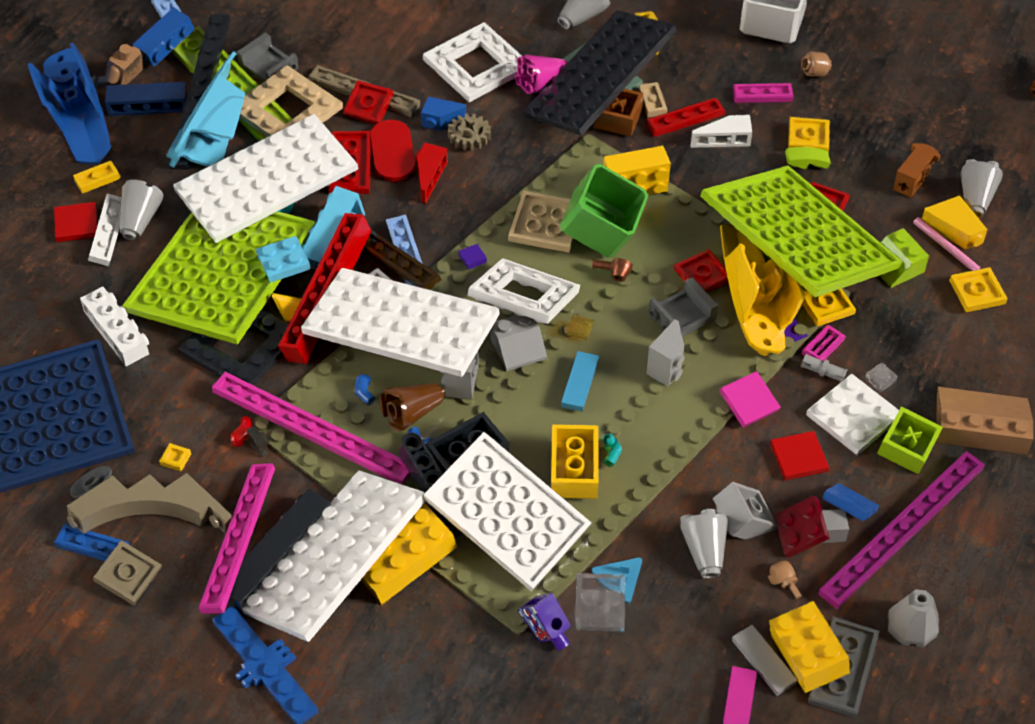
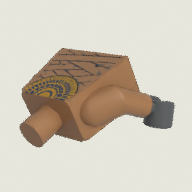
[91,44,143,88]

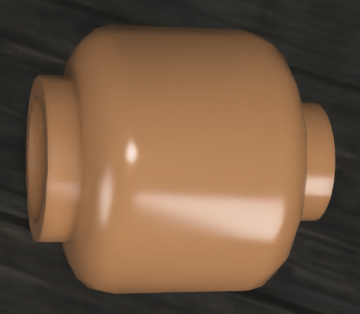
[801,52,831,78]

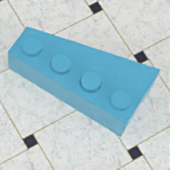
[302,186,365,269]

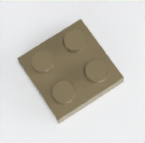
[93,540,162,605]

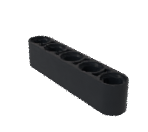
[399,432,462,537]

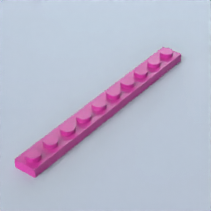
[212,372,411,485]

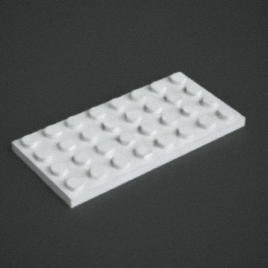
[173,114,358,243]
[301,268,500,377]
[242,471,425,642]

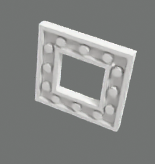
[423,22,521,102]
[467,258,580,324]

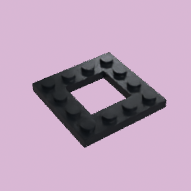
[178,309,289,386]

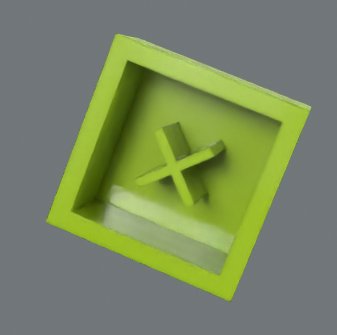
[877,407,943,475]

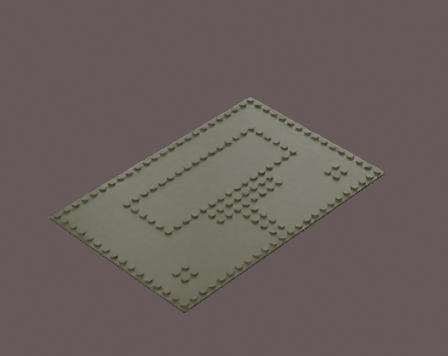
[251,134,850,635]

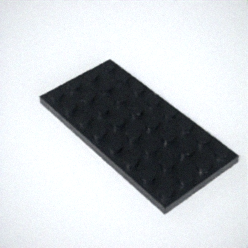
[522,10,677,136]

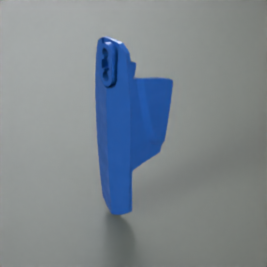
[27,43,111,164]

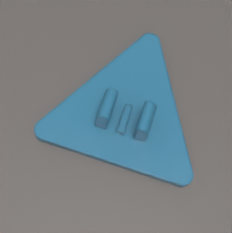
[592,558,642,603]

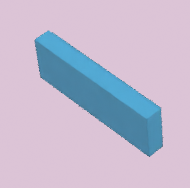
[561,351,599,412]

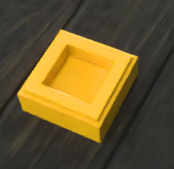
[159,443,191,472]

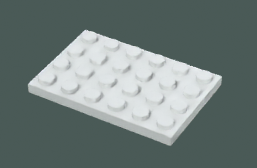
[423,432,591,591]

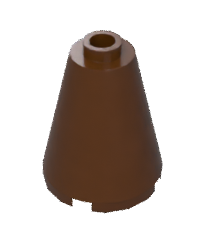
[380,383,444,432]

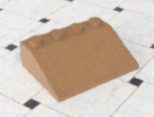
[936,387,1033,455]

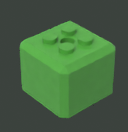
[560,164,648,258]

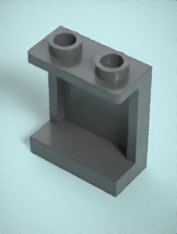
[237,33,298,83]
[649,278,718,337]

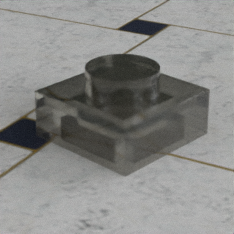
[247,425,269,458]

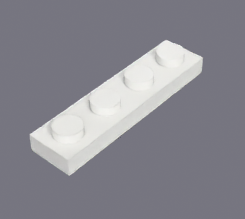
[88,193,122,266]

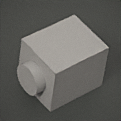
[822,509,849,543]

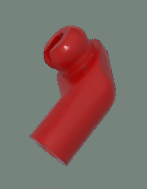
[230,416,252,447]

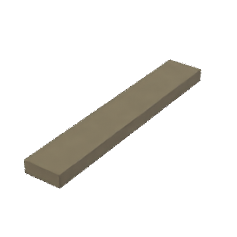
[308,65,420,118]

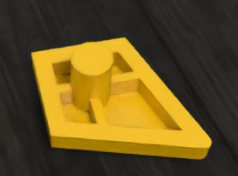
[272,293,301,323]

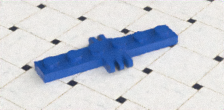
[212,606,318,724]

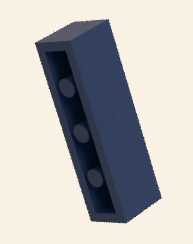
[105,82,188,116]

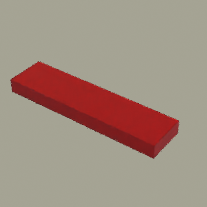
[646,98,725,137]

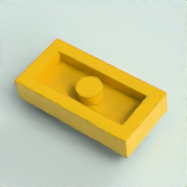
[73,161,120,194]

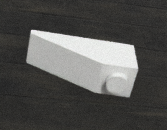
[691,115,752,148]

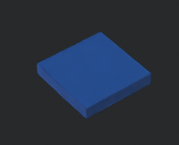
[822,483,880,521]

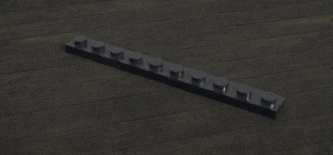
[168,14,231,170]

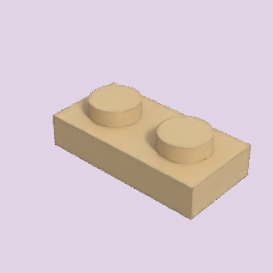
[638,82,667,118]

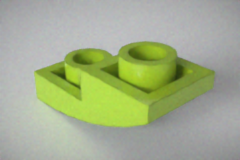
[785,147,831,169]

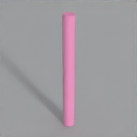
[914,217,980,271]

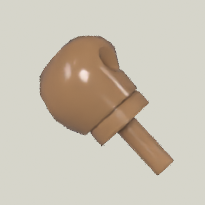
[768,560,802,599]

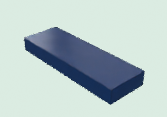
[54,523,130,561]

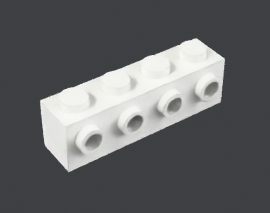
[80,287,149,366]

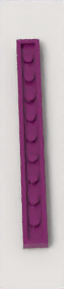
[818,451,985,609]

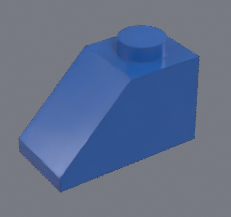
[421,97,466,131]

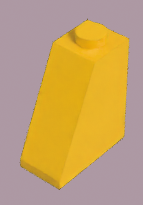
[922,196,987,250]

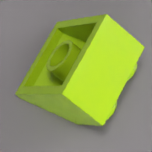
[879,228,929,288]

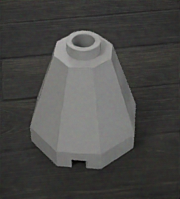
[888,590,939,648]

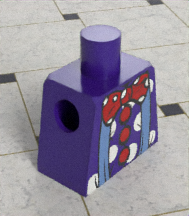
[517,593,570,651]

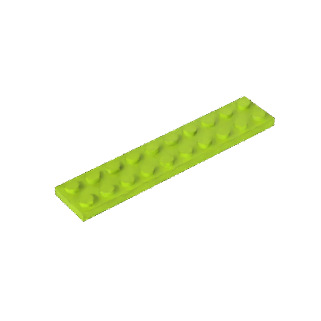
[171,26,292,141]

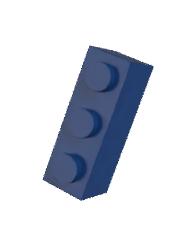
[133,7,195,67]

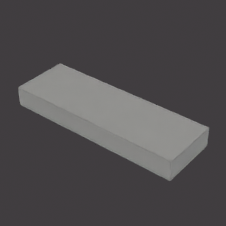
[732,625,798,696]

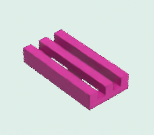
[801,325,845,361]

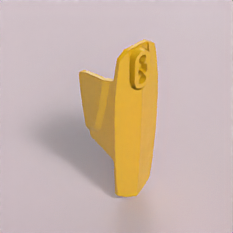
[720,224,805,356]

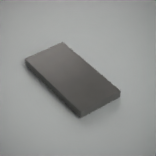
[807,616,880,718]

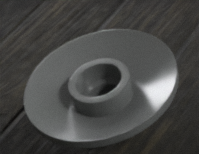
[70,466,112,498]

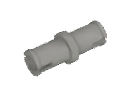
[801,354,848,382]

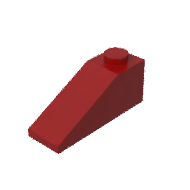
[415,143,448,204]

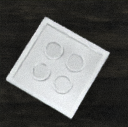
[806,374,899,456]

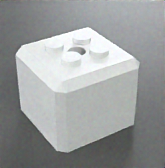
[740,0,807,43]

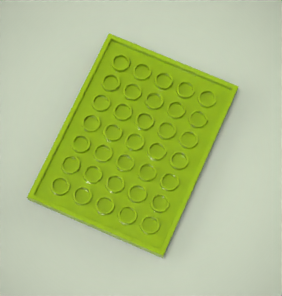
[700,166,903,297]
[122,211,316,345]

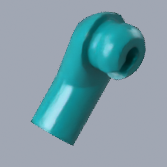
[602,433,622,467]

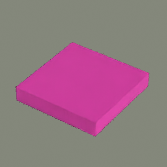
[719,371,781,428]

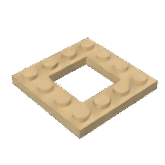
[239,65,343,137]

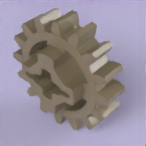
[448,113,491,151]

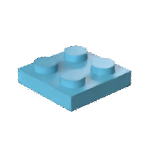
[256,236,311,283]

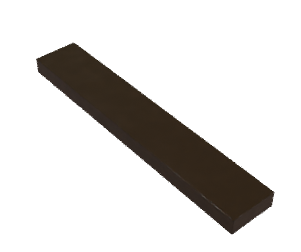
[363,230,442,290]

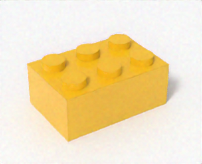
[603,146,671,195]
[551,424,598,499]
[769,601,850,693]

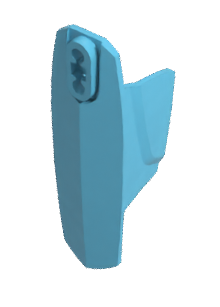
[167,52,245,168]

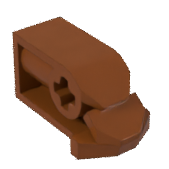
[893,143,940,198]

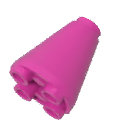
[515,55,568,94]

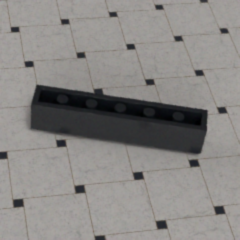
[227,489,331,615]

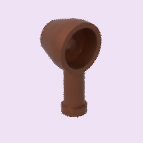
[592,258,633,282]

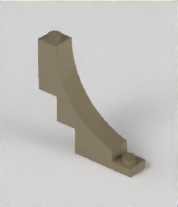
[67,473,232,534]

